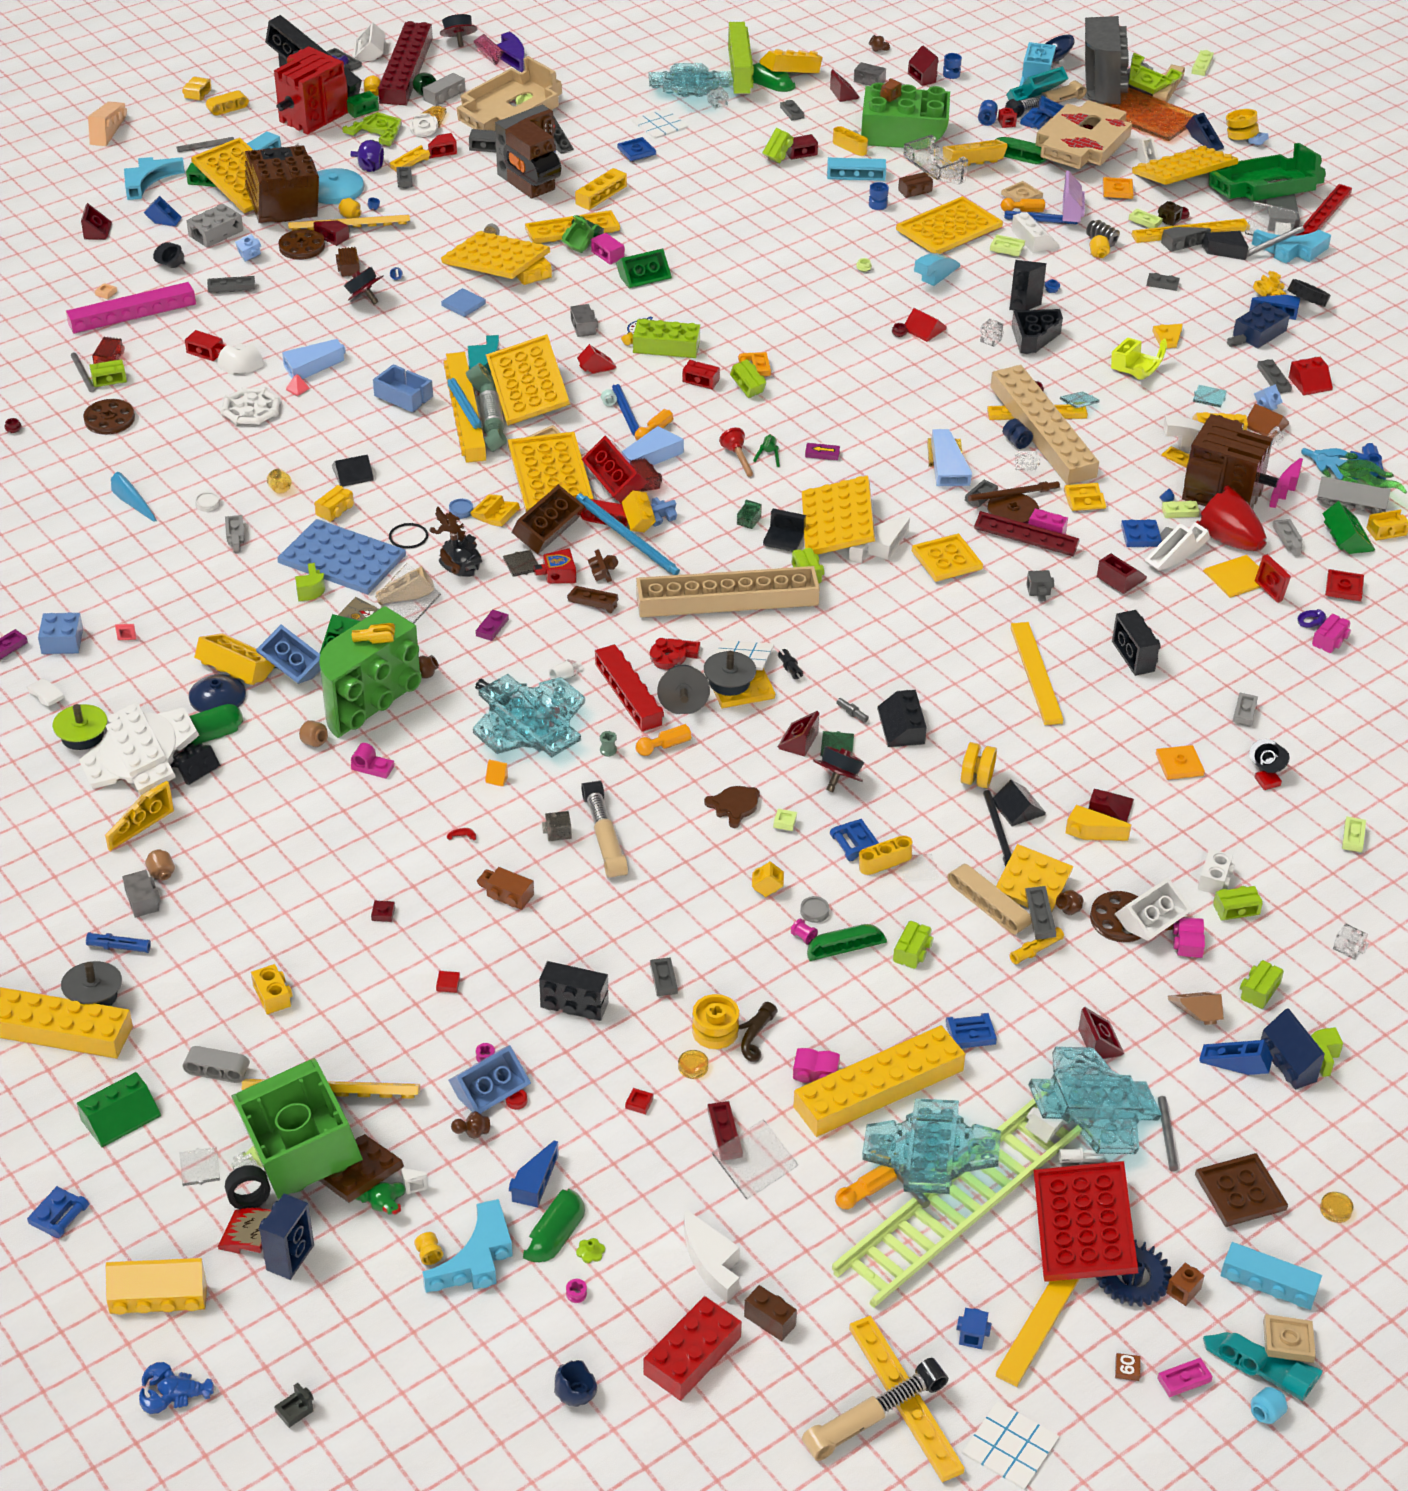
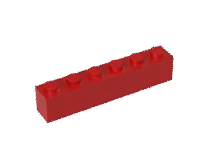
[595,644,664,732]

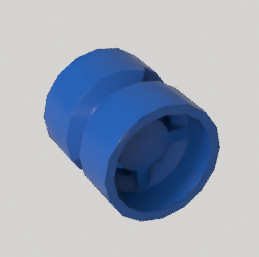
[943,53,962,79]
[978,100,998,126]
[869,182,889,210]

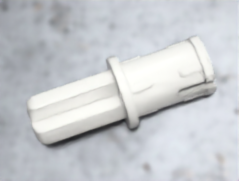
[1058,1147,1104,1165]

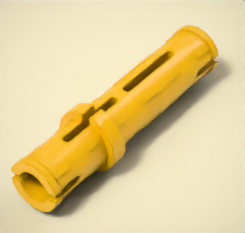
[1009,927,1064,964]

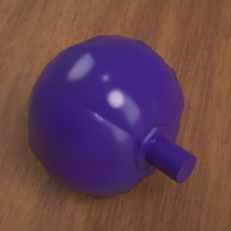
[350,140,384,172]

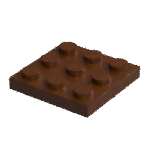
[319,1134,404,1203]
[1195,1153,1288,1227]

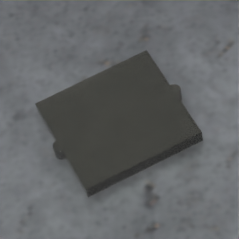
[503,550,539,577]

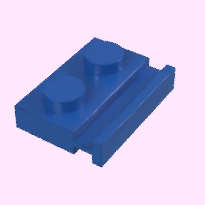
[1020,108,1051,130]

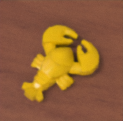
[1253,271,1287,296]

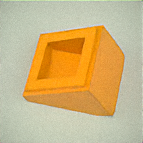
[485,759,508,786]

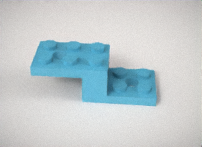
[1019,42,1056,86]

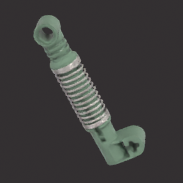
[466,363,508,452]

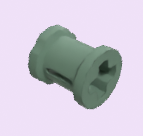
[600,731,617,757]

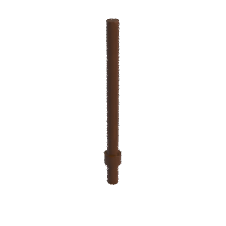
[968,481,1060,502]

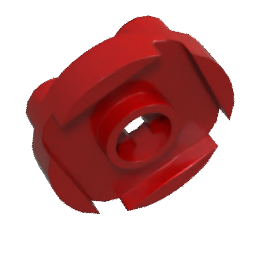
[650,638,687,669]

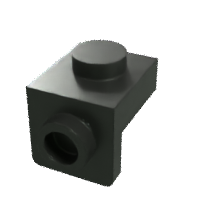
[274,1382,314,1428]

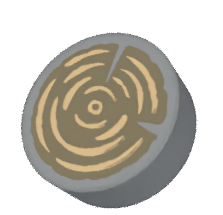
[484,223,500,235]

